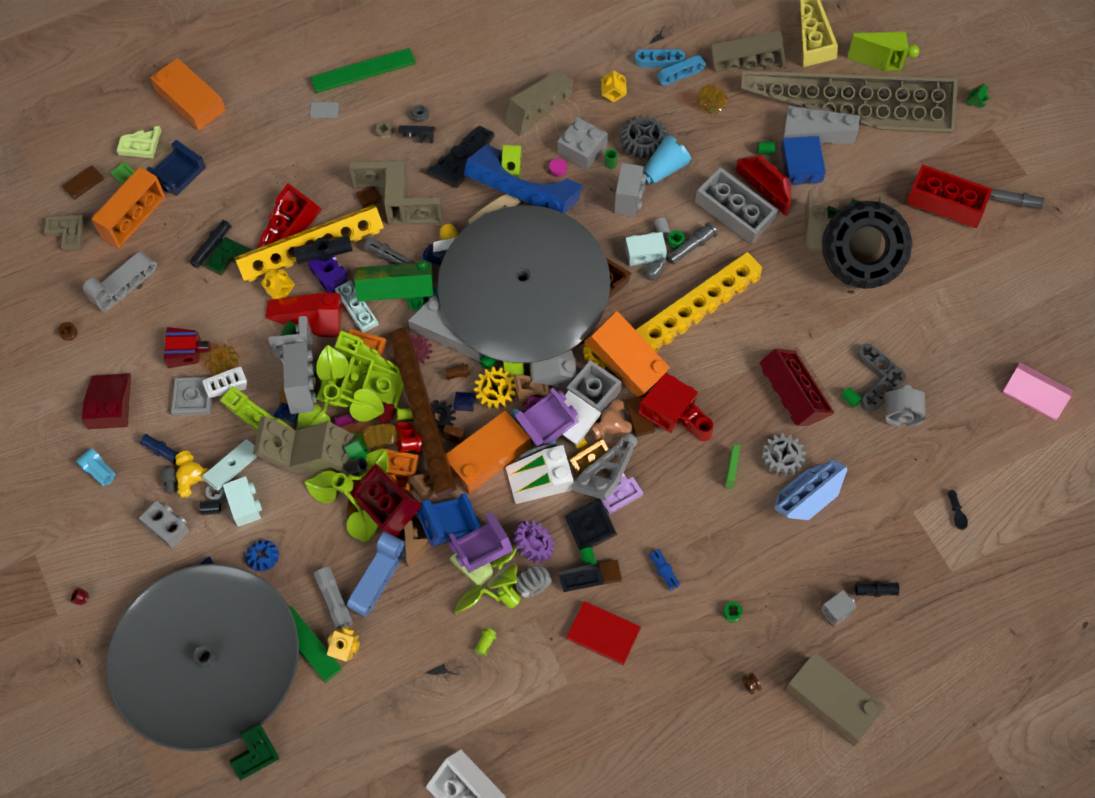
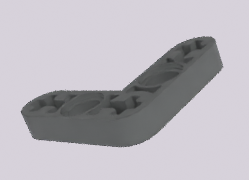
[857,344,906,412]

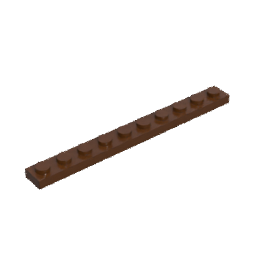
[389,326,457,497]

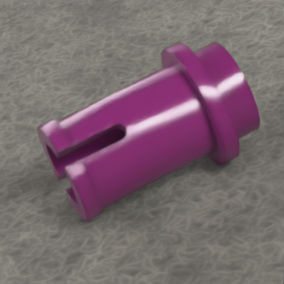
[334,412,358,427]

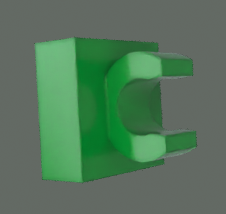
[965,84,990,108]

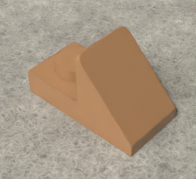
[513,374,550,404]
[409,473,437,501]
[404,521,431,567]

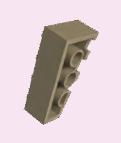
[711,30,787,72]
[505,70,574,137]

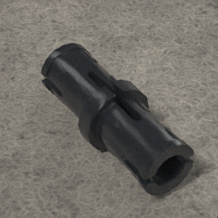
[855,581,900,598]

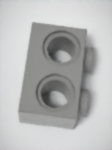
[139,501,190,549]

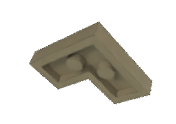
[44,215,85,251]

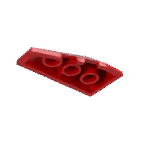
[256,183,322,260]
[266,293,343,338]

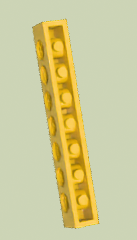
[234,205,384,282]
[636,252,762,352]

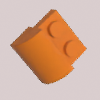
[380,448,420,493]

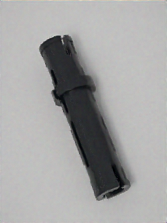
[188,219,232,269]

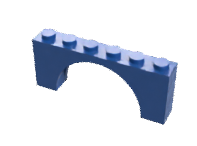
[464,144,583,214]

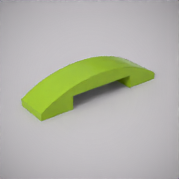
[220,386,294,443]

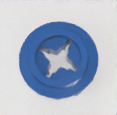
[246,539,279,571]

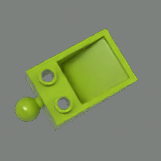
[847,31,920,72]

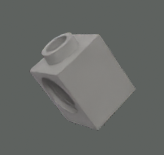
[821,591,857,627]

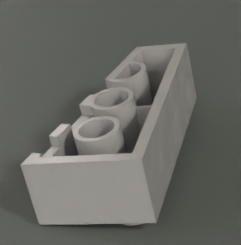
[782,106,860,145]
[408,295,484,361]

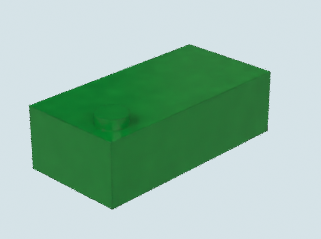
[354,260,434,302]

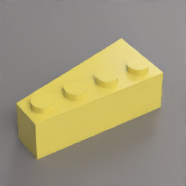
[800,0,838,68]

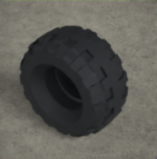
[822,201,913,289]

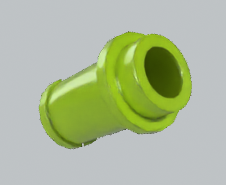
[396,408,414,421]
[474,628,497,656]

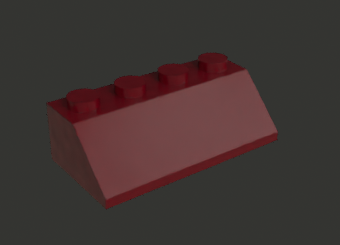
[759,349,834,426]

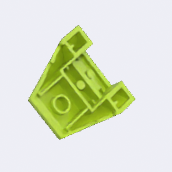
[316,331,404,410]

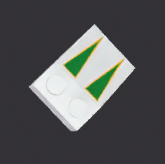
[506,445,574,504]

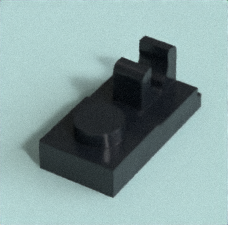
[399,125,436,144]
[559,563,604,592]

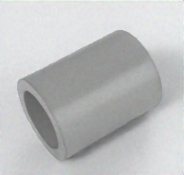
[654,218,670,238]

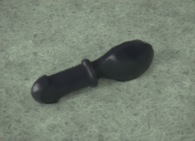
[948,490,968,530]

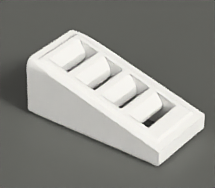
[202,367,247,398]

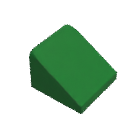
[345,435,369,460]

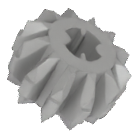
[515,565,552,598]

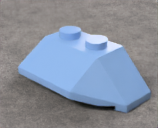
[774,459,847,520]

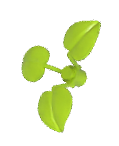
[296,345,384,431]
[305,449,389,542]
[455,543,521,616]

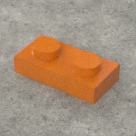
[349,329,387,356]

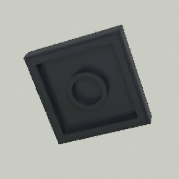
[564,498,618,551]

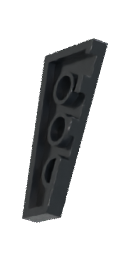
[426,126,494,189]

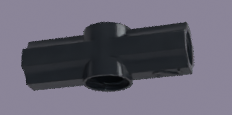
[293,235,353,264]

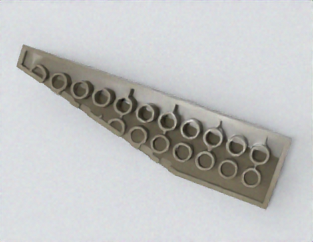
[741,71,958,133]

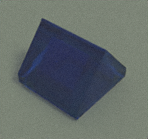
[274,403,299,424]

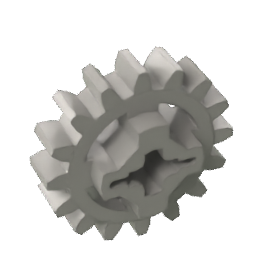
[762,433,806,477]

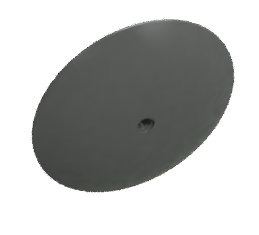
[438,206,610,363]
[107,564,299,752]

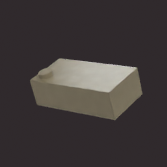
[786,652,884,746]

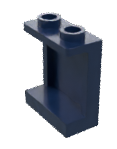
[146,140,206,196]

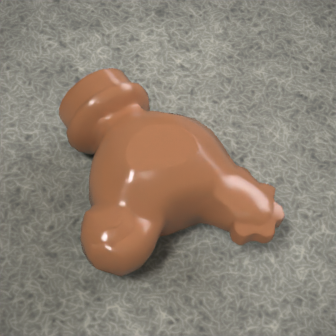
[589,399,632,440]

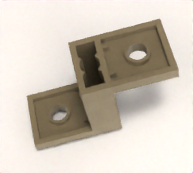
[349,160,443,225]
[253,416,372,476]

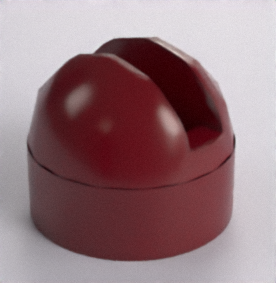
[70,587,89,606]

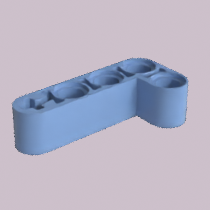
[347,532,406,617]

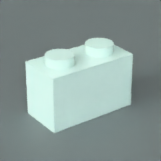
[625,232,667,266]
[223,476,262,527]

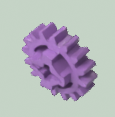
[513,520,555,564]

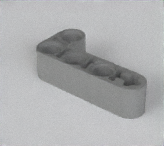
[83,251,157,312]

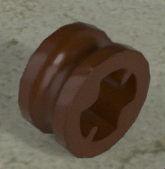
[58,322,78,341]
[742,673,762,695]

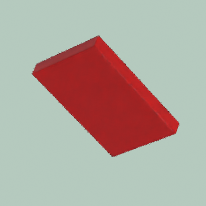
[566,601,641,666]

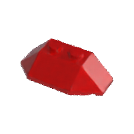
[735,155,791,216]

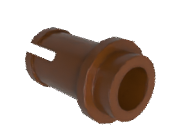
[445,363,470,381]

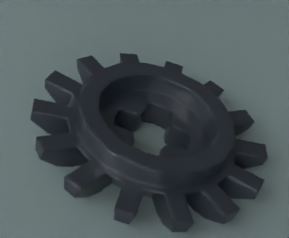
[431,400,456,433]

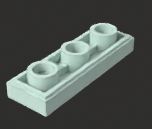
[334,280,379,333]
[203,439,258,491]

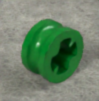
[668,230,685,249]
[723,602,743,623]

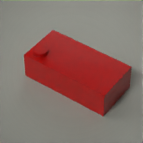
[906,164,992,229]

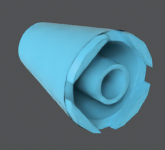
[643,135,692,184]

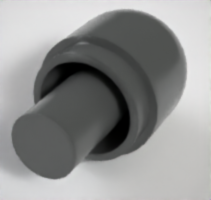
[645,257,667,281]
[161,466,178,494]

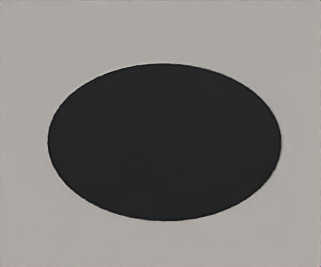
[520,444,557,459]

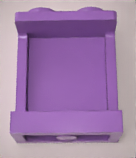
[514,387,579,447]
[448,512,513,573]

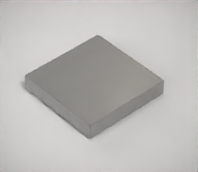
[171,377,214,415]

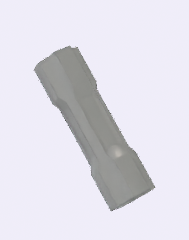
[314,567,353,629]

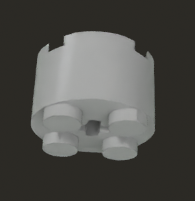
[885,385,926,427]

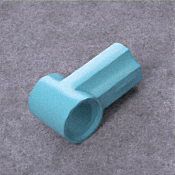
[76,448,116,486]

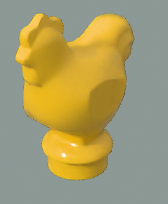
[175,451,210,498]

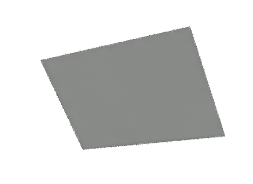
[310,102,339,118]

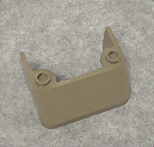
[805,189,884,256]

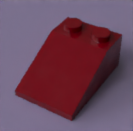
[82,373,131,430]
[350,463,422,537]

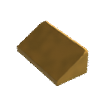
[567,439,609,476]

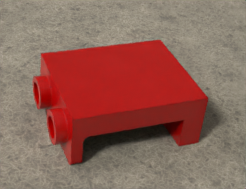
[638,373,698,433]

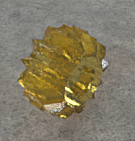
[696,84,728,114]
[206,343,239,375]
[363,424,397,449]

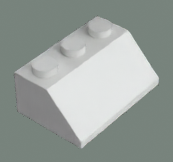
[426,750,506,798]

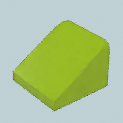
[503,361,524,378]

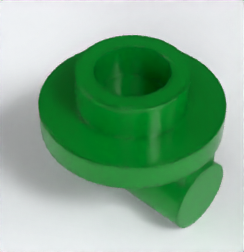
[407,297,427,311]

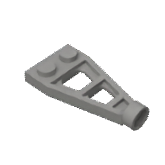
[571,433,638,500]

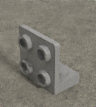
[268,316,314,359]

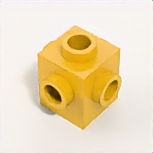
[601,70,627,102]
[261,269,295,299]
[327,626,360,662]

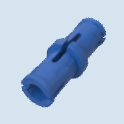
[649,549,681,591]

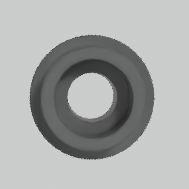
[411,105,429,122]

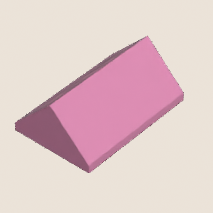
[1002,362,1073,421]

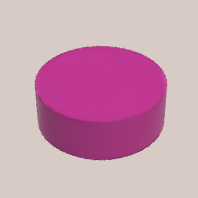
[549,158,567,177]

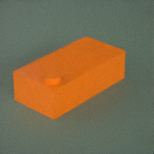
[150,58,226,131]
[92,167,165,249]
[584,311,670,397]
[446,410,531,494]

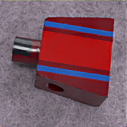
[163,327,211,368]

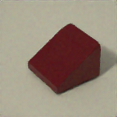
[379,404,396,429]

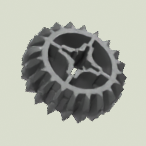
[620,115,668,161]

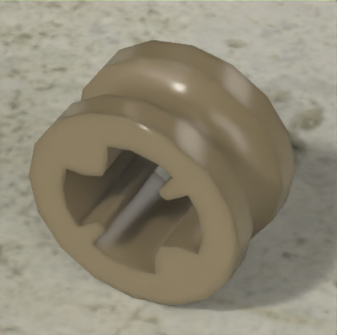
[376,122,393,139]

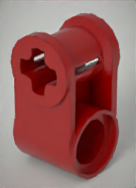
[678,404,714,441]
[394,422,421,453]

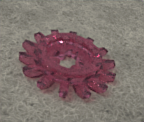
[412,334,433,364]

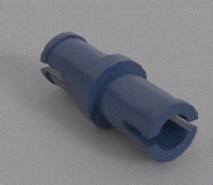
[140,434,179,464]

